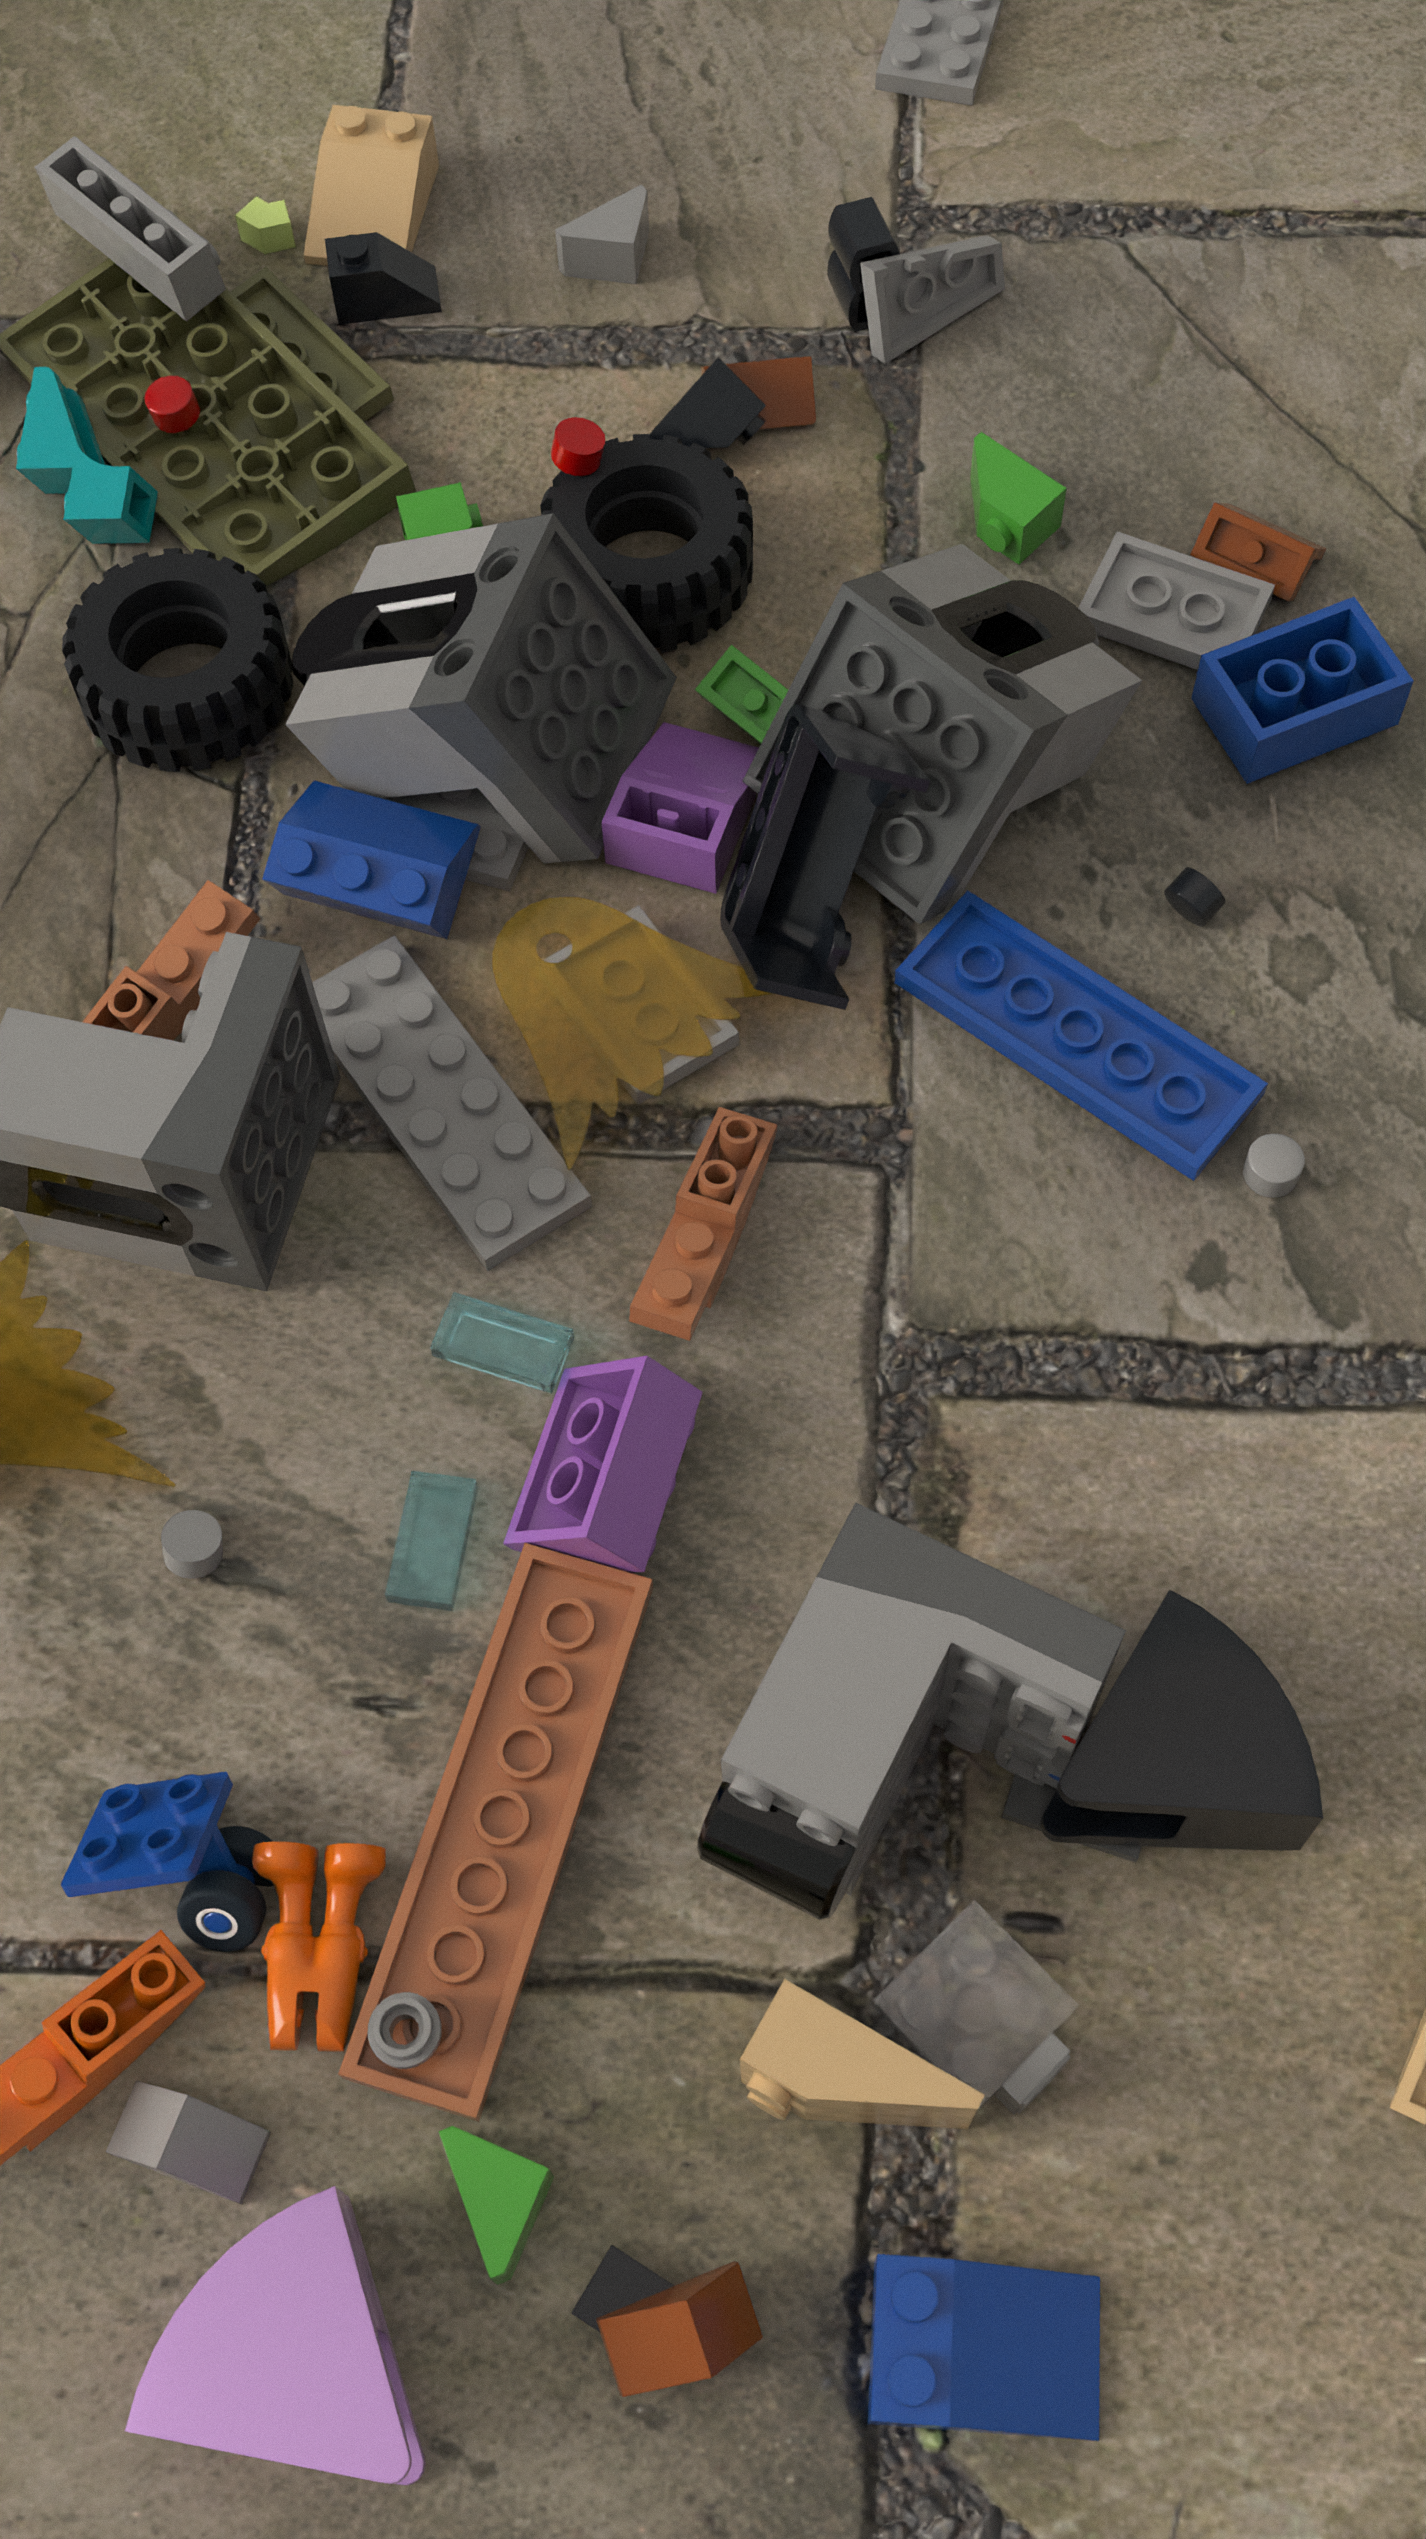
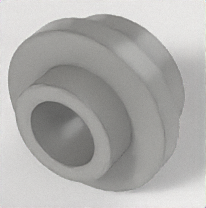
[367,1992,442,2069]

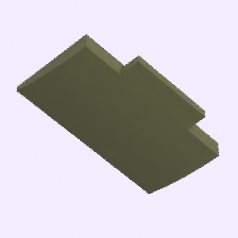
[0,258,416,586]

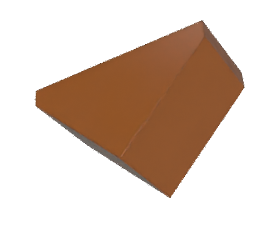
[596,2261,763,2397]

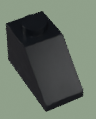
[325,232,442,325]
[649,357,766,448]

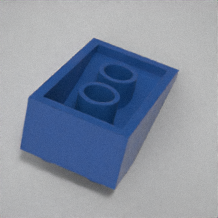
[868,2254,1100,2441]

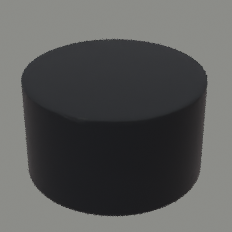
[1164,867,1225,927]

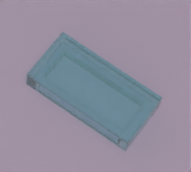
[430,1292,574,1394]
[385,1471,478,1611]

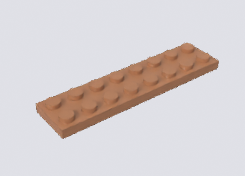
[338,1543,654,2122]

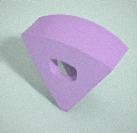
[125,2186,426,2485]

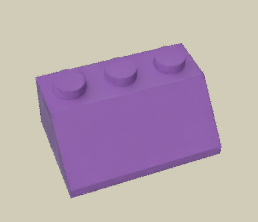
[503,1356,703,1573]

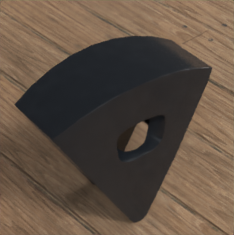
[1040,1590,1323,1851]

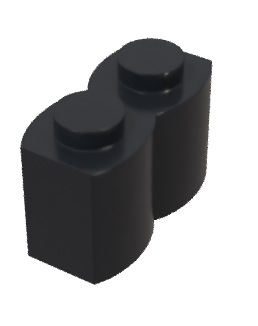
[827,197,900,332]

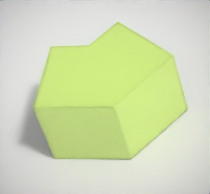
[235,196,296,254]

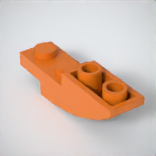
[0,1930,206,2166]

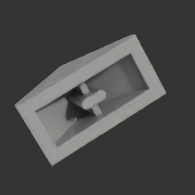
[555,185,649,284]
[106,2081,271,2205]

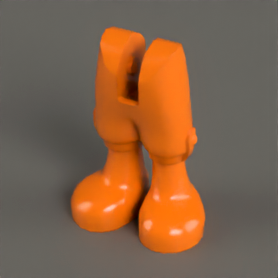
[252,1842,386,2052]

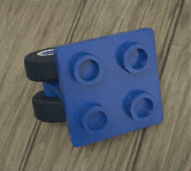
[61,1772,273,1952]

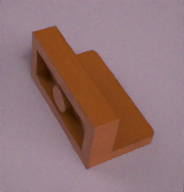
[701,356,816,430]
[1190,502,1326,602]

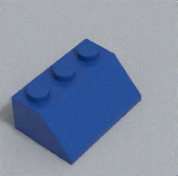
[262,780,481,939]

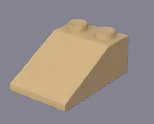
[303,104,439,266]
[740,1979,985,2129]

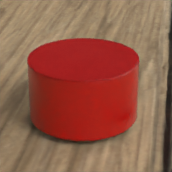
[145,375,200,433]
[551,417,605,476]

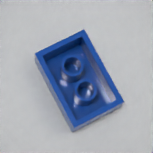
[1191,597,1413,784]

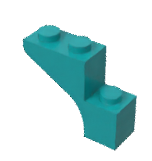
[16,367,158,544]

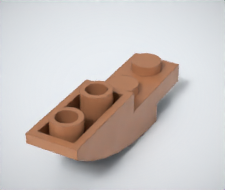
[82,880,260,1040]
[629,1107,777,1341]

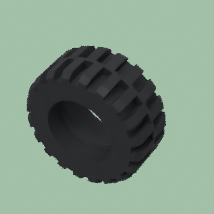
[540,434,753,653]
[62,548,293,772]

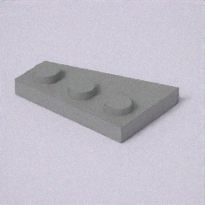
[860,235,1005,364]

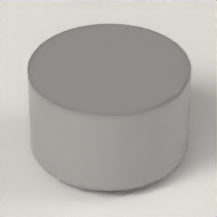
[1243,1133,1305,1198]
[161,1510,223,1579]

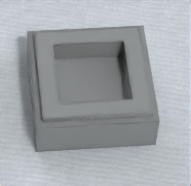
[996,2032,1071,2115]

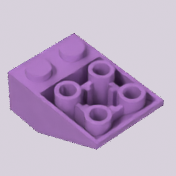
[601,722,759,894]

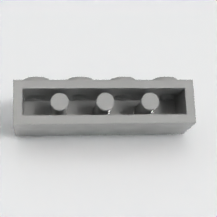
[35,136,226,321]

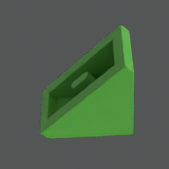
[439,2126,554,2285]

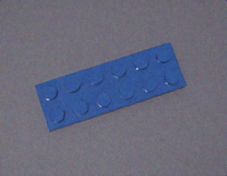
[894,890,1268,1181]

